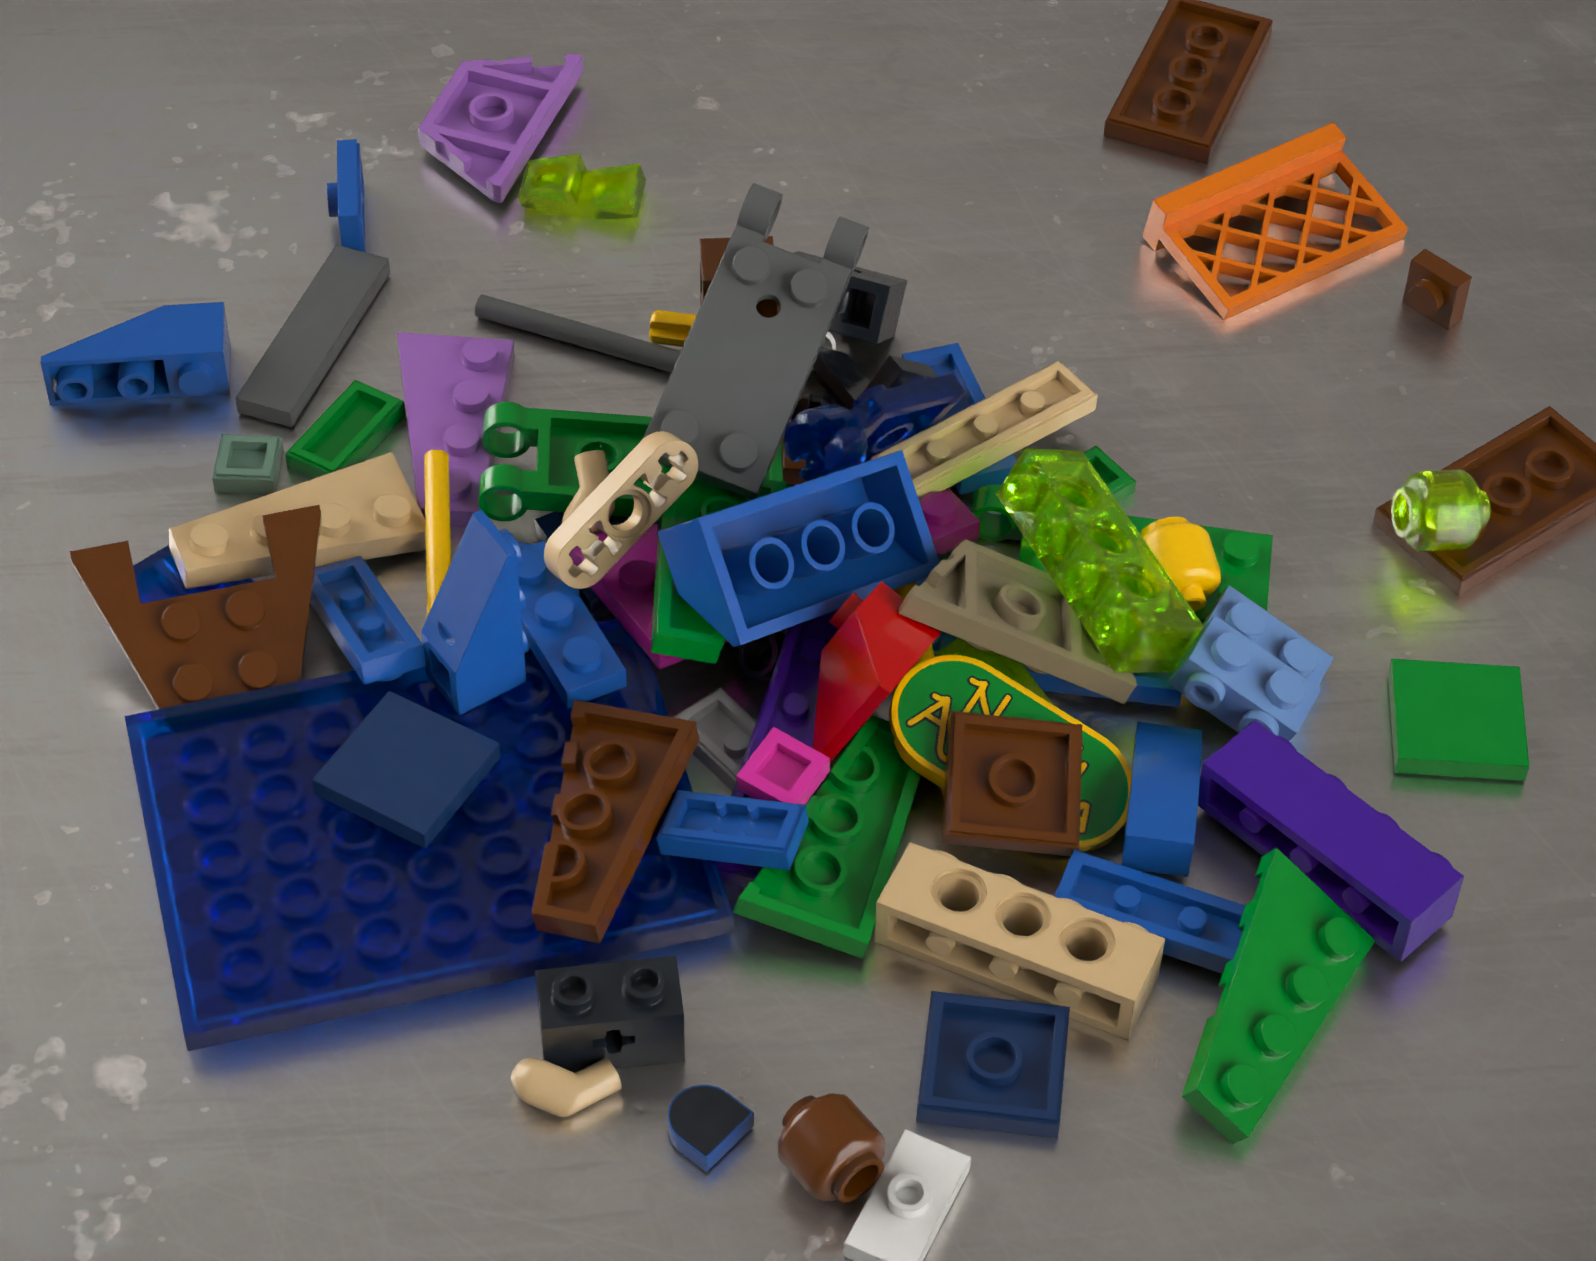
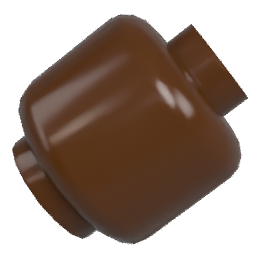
[778,1093,885,1203]

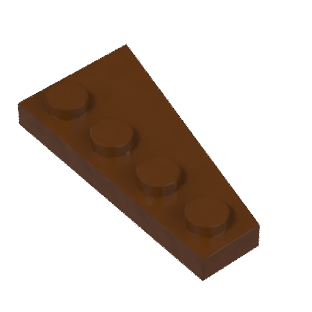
[531,700,700,943]

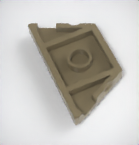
[899,539,1137,704]

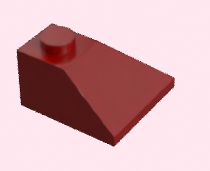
[813,581,941,762]

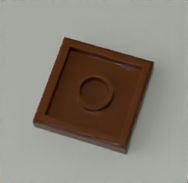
[942,711,1082,856]

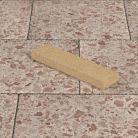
[871,361,1098,502]

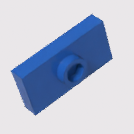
[327,139,366,252]
[657,790,809,870]

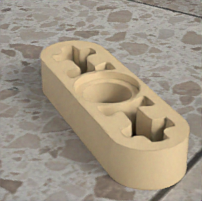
[544,431,698,589]

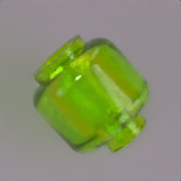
[1391,469,1490,552]

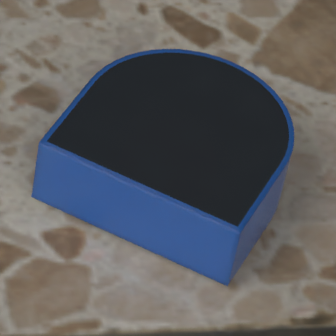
[668,1085,754,1172]

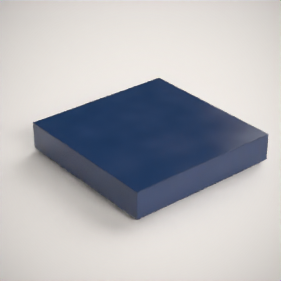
[312,691,501,849]
[916,991,1070,1139]

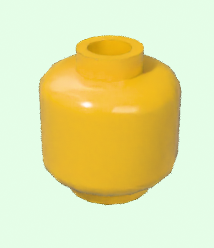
[1130,516,1221,616]

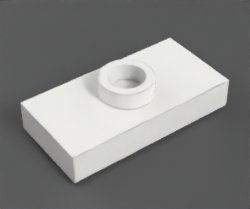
[844,1129,971,1261]

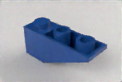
[40,302,231,405]
[421,510,529,715]

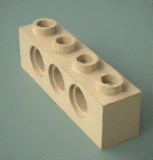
[874,842,1165,1041]

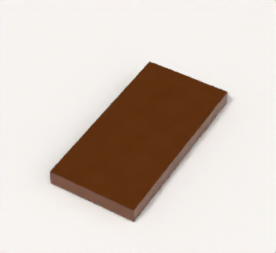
[1103,0,1273,164]
[1373,406,1596,597]

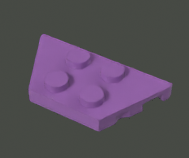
[418,54,583,203]

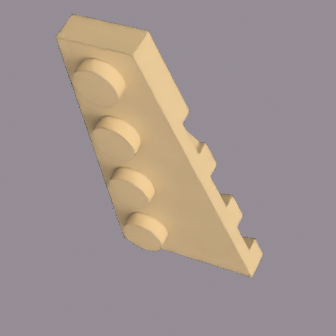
[169,452,426,589]

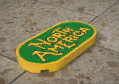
[889,655,1132,852]

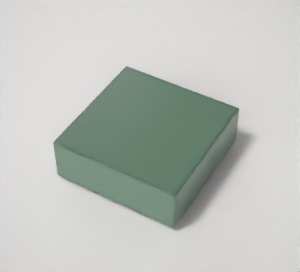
[212,434,284,495]

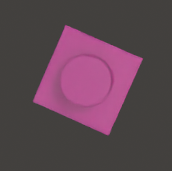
[736,727,830,805]

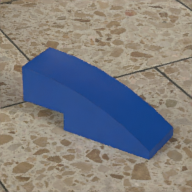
[1121,721,1202,877]

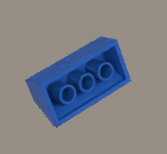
[658,450,940,647]

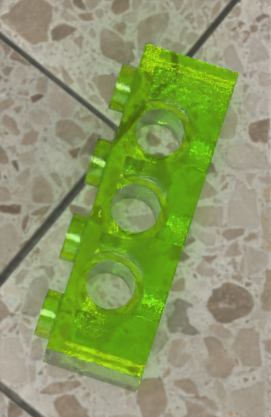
[996,448,1204,673]

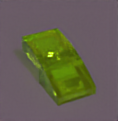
[518,154,646,219]

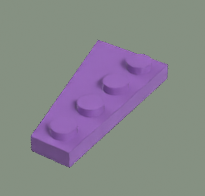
[397,332,515,528]

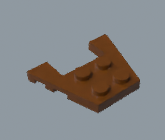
[70,505,322,729]

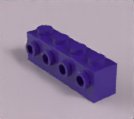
[1198,720,1464,962]

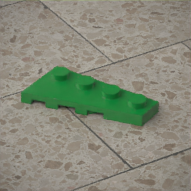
[651,466,787,664]
[733,715,921,958]
[1182,848,1375,1144]

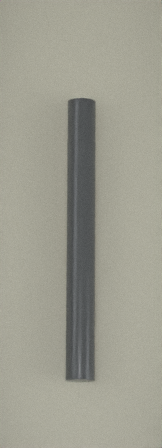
[475,294,681,373]

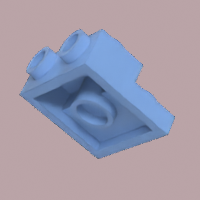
[1167,585,1334,741]

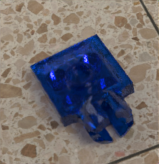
[784,373,966,481]

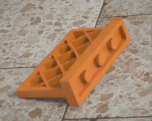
[1142,122,1408,320]

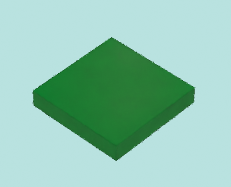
[1388,659,1530,781]

